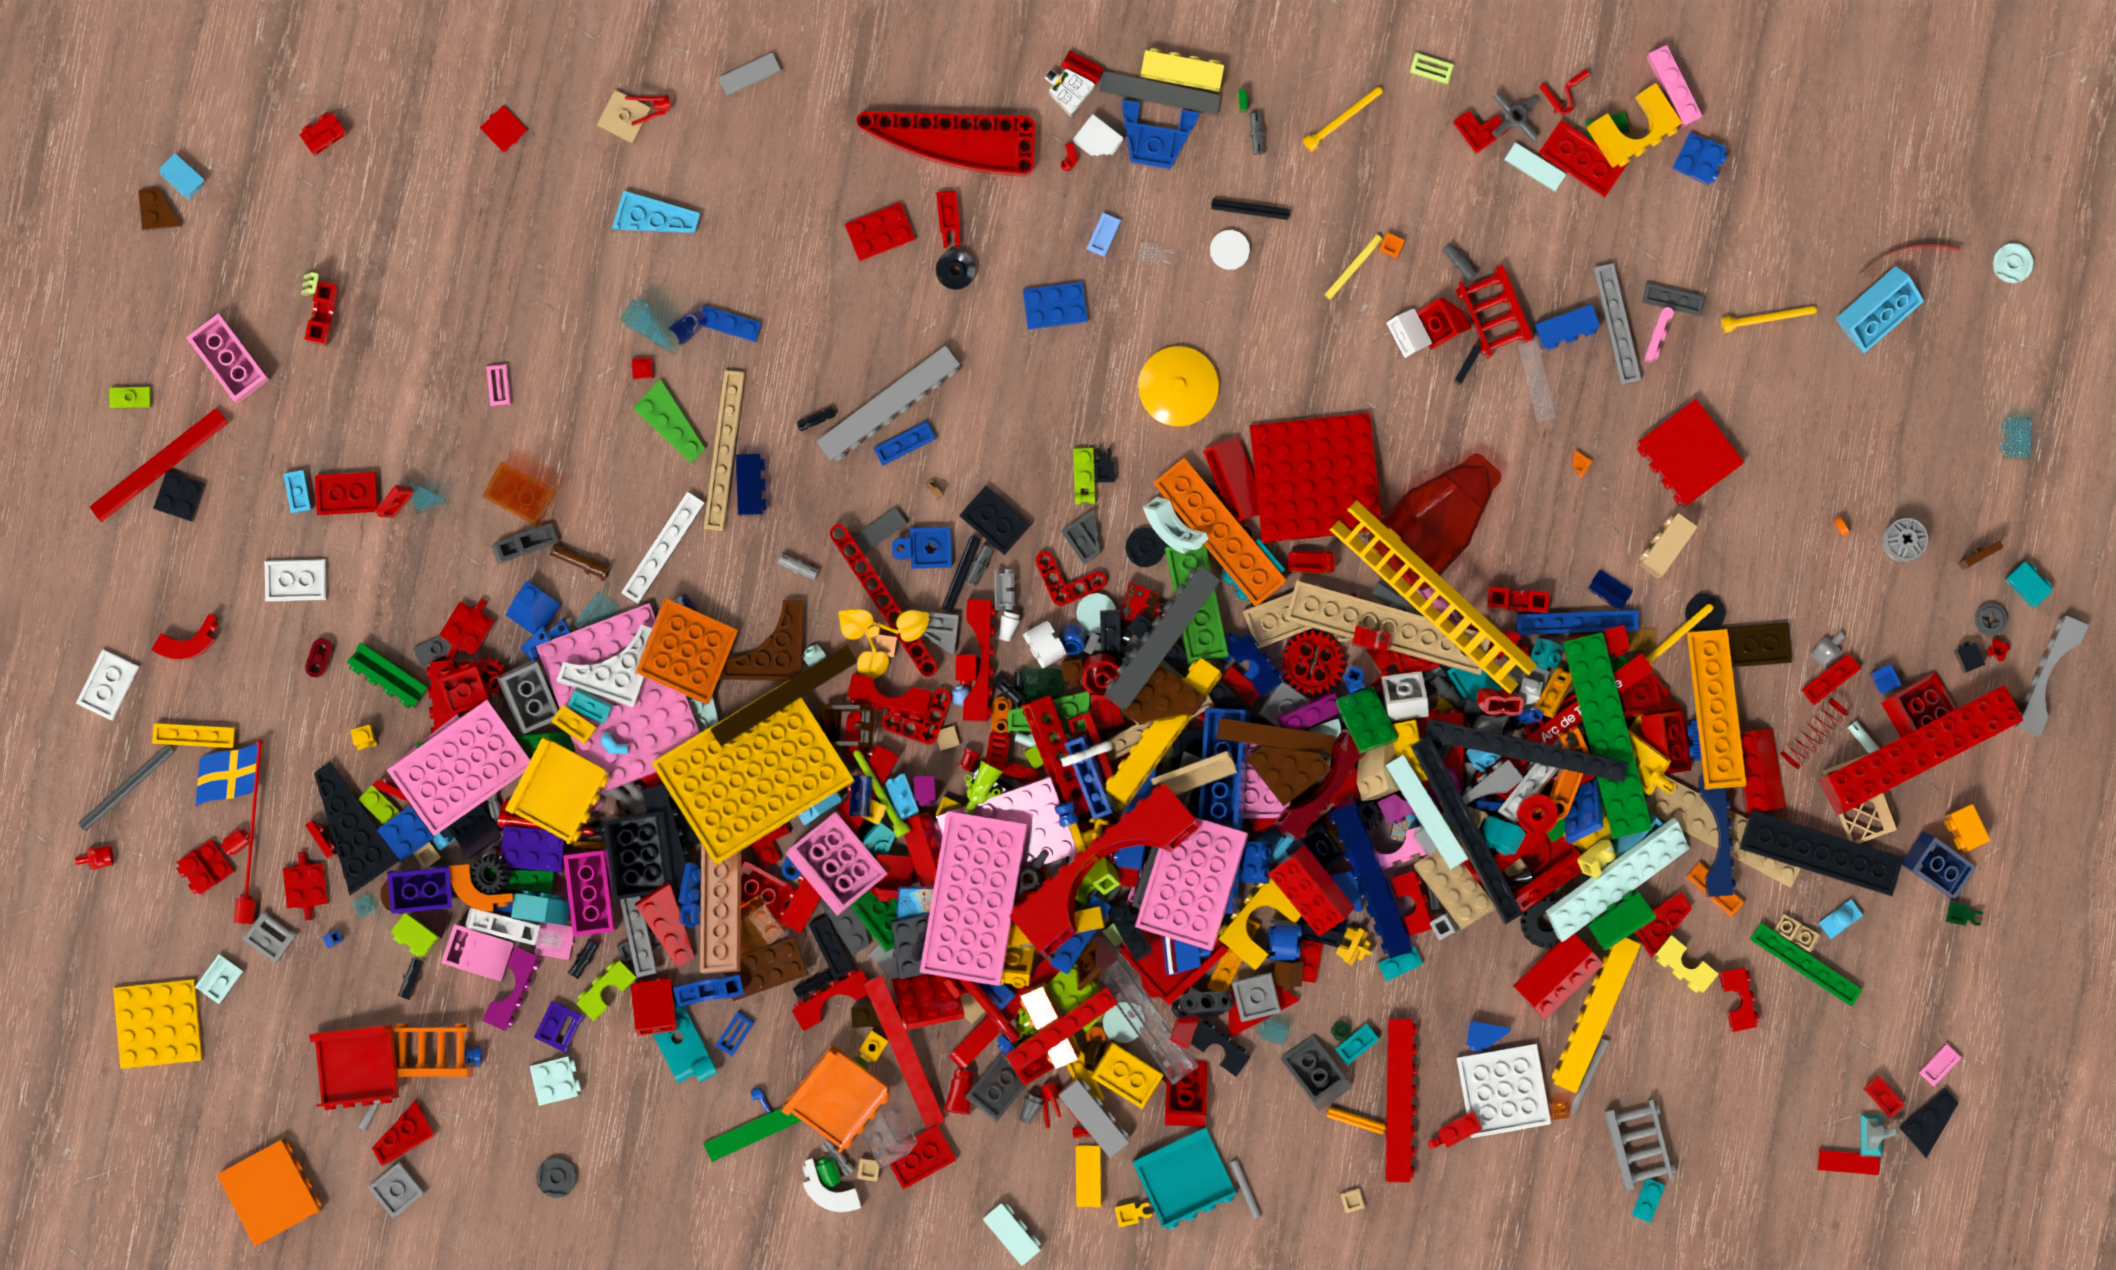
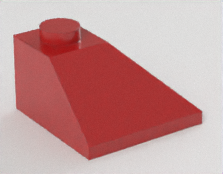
[1416,297,1471,350]

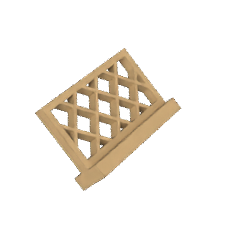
[1823,754,1897,843]

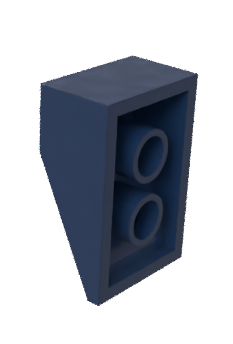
[1901,831,1976,900]

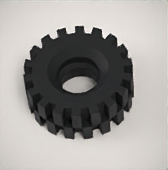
[1520,897,1560,948]

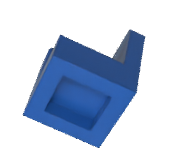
[1870,664,1901,695]

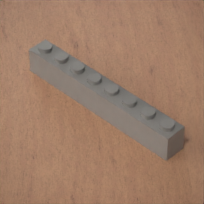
[816,345,960,463]

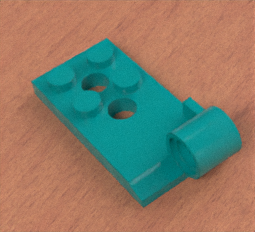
[653,994,718,1083]

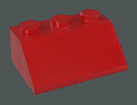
[1641,710,1691,774]

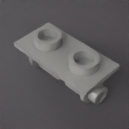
[995,569,1015,611]

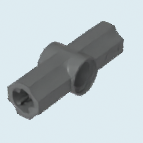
[1371,579,1425,617]

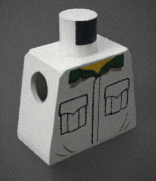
[1044,69,1095,117]

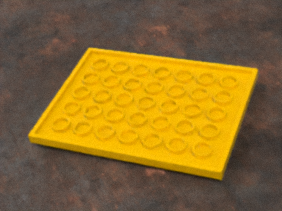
[651,680,854,866]

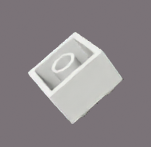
[1382,671,1429,722]

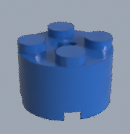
[1267,920,1301,962]

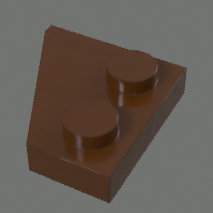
[138,188,182,231]

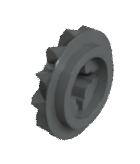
[1975,603,2007,636]

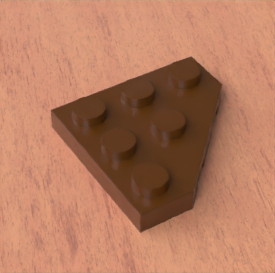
[1122,665,1207,725]
[1246,746,1331,807]

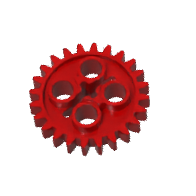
[1280,630,1345,696]

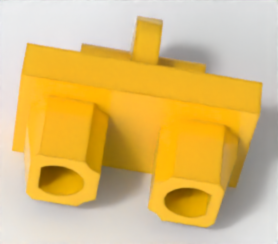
[1336,927,1372,966]

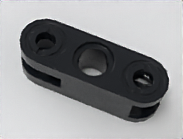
[1171,991,1234,1019]

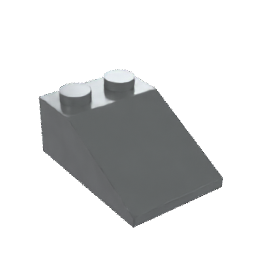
[1280,1035,1351,1112]

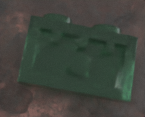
[1021,667,1065,700]

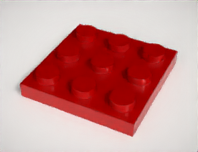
[891,974,965,1030]

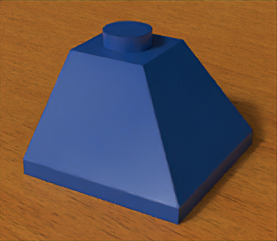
[505,581,561,635]

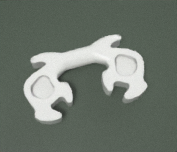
[1061,741,1113,766]

